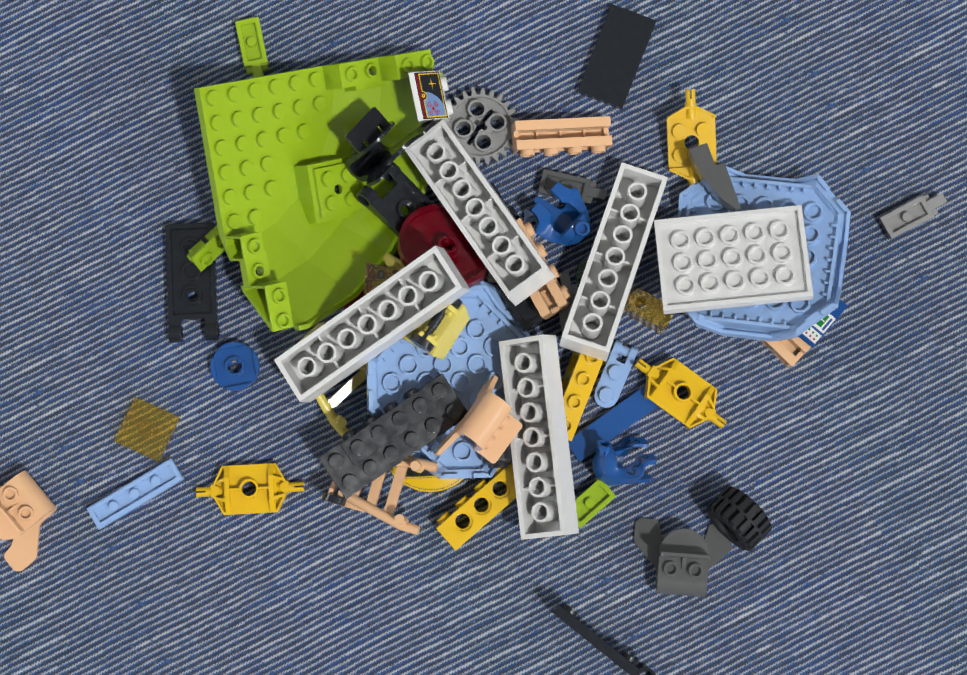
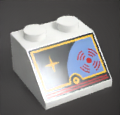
[408,71,454,125]

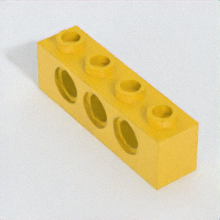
[562,351,603,441]
[435,463,516,551]

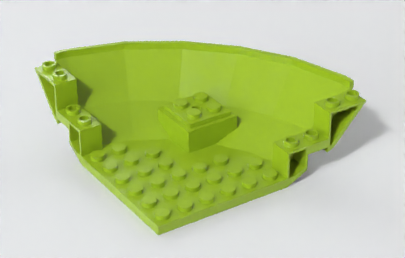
[194,49,443,332]

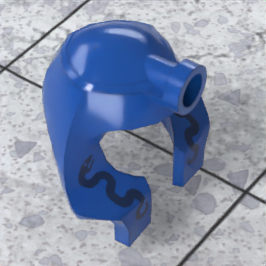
[592,436,657,486]

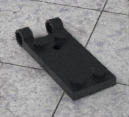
[356,162,433,237]
[165,222,220,343]
[552,604,656,675]

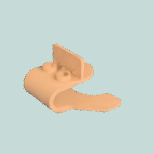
[433,375,522,464]
[0,470,57,571]

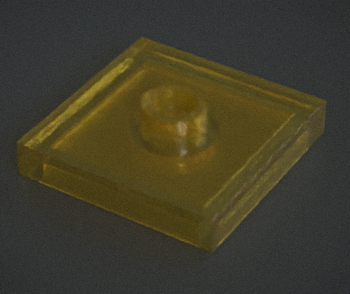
[114,397,180,462]

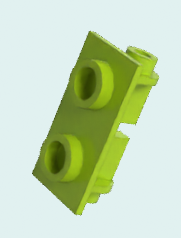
[187,225,225,272]

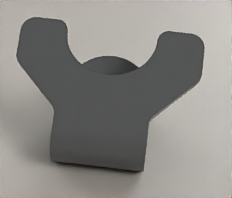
[634,518,732,597]

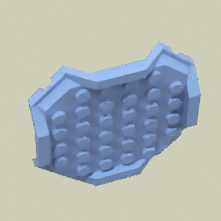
[678,166,851,342]
[366,285,531,479]

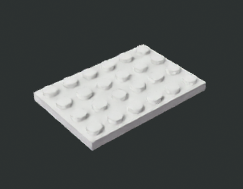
[654,205,814,314]

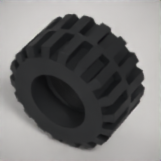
[706,486,772,551]

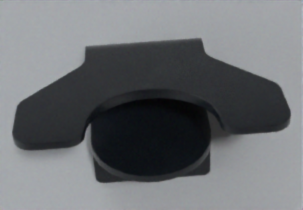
[345,107,436,187]

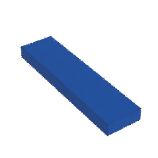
[568,386,658,462]

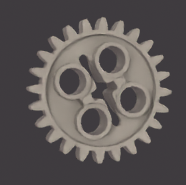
[446,88,519,166]

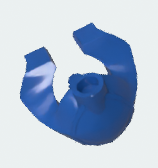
[531,182,590,246]

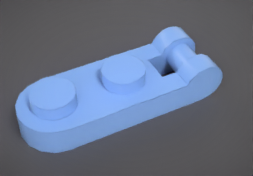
[594,340,639,409]

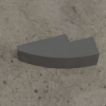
[687,143,741,212]

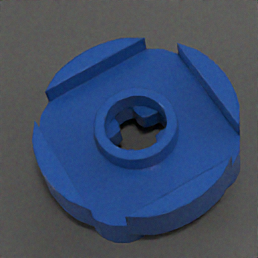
[210,342,260,391]

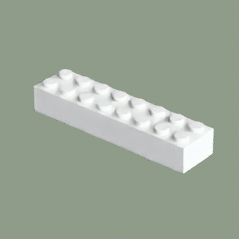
[405,120,556,306]
[560,163,668,362]
[274,246,470,402]
[499,334,579,540]

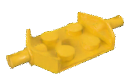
[666,89,717,186]
[634,358,727,429]
[196,463,305,516]

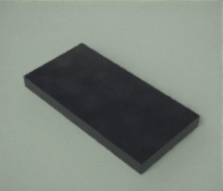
[577,4,656,110]

